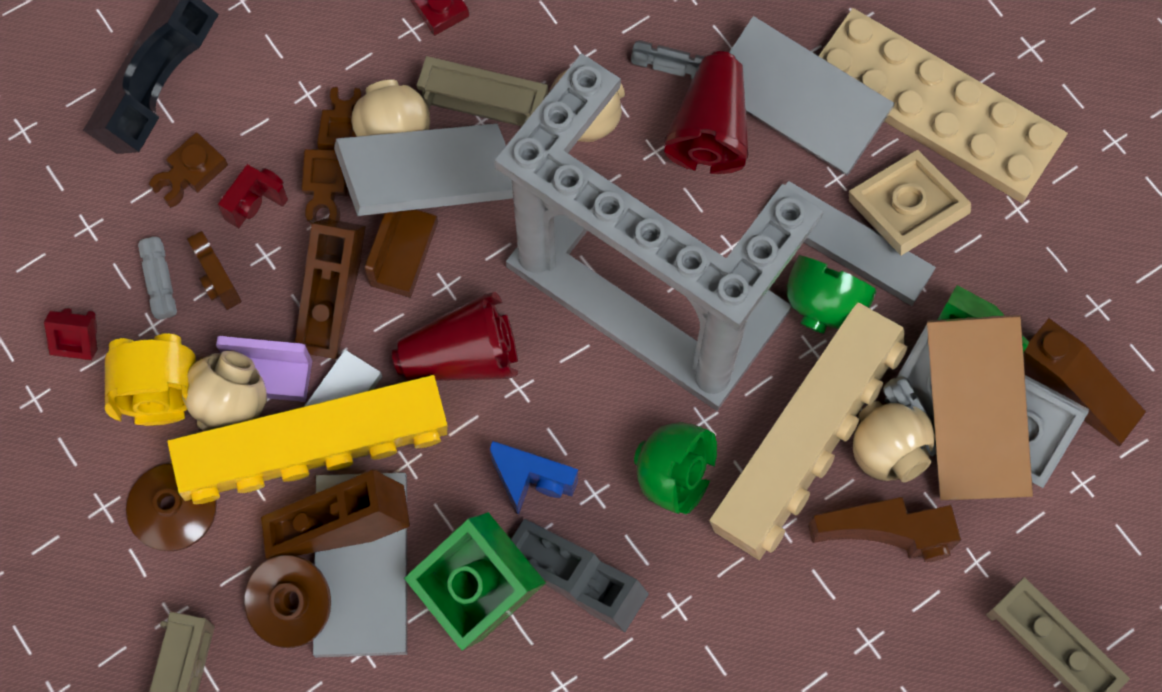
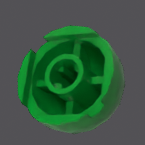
[787,255,877,334]
[634,422,717,515]

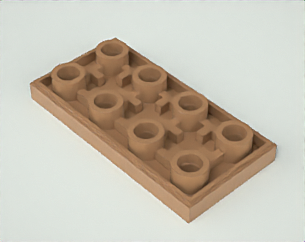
[927,315,1033,500]

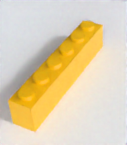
[167,375,448,504]

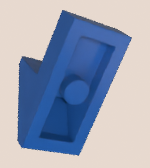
[490,441,578,515]

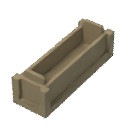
[417,56,548,127]
[986,577,1130,692]
[149,612,215,692]

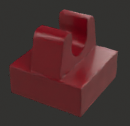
[44,308,98,361]

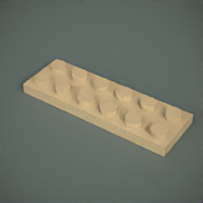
[819,8,1068,204]

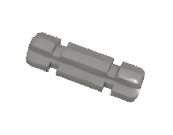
[138,236,177,320]

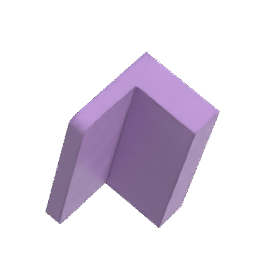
[216,336,312,402]

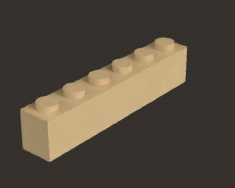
[709,302,907,561]

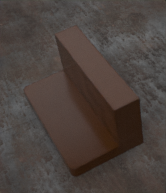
[365,210,438,298]

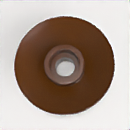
[126,463,217,552]
[244,555,331,648]

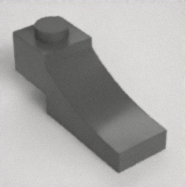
[511,519,649,633]

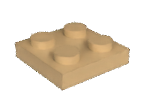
[849,150,971,256]

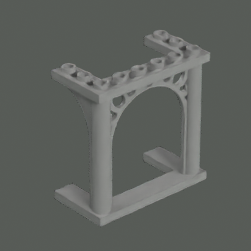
[494,53,824,411]

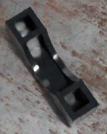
[83,0,219,154]

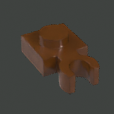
[317,87,362,150]
[149,132,228,208]
[302,149,348,224]
[187,231,242,310]

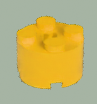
[105,333,196,426]

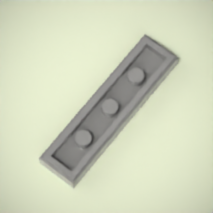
[786,181,936,306]

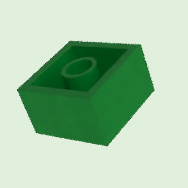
[404,512,546,651]

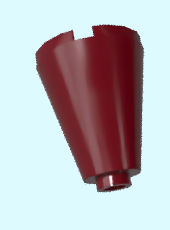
[664,51,749,174]
[392,292,518,381]

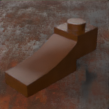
[808,497,961,562]

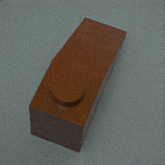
[295,218,366,359]
[1023,318,1146,446]
[261,469,410,559]

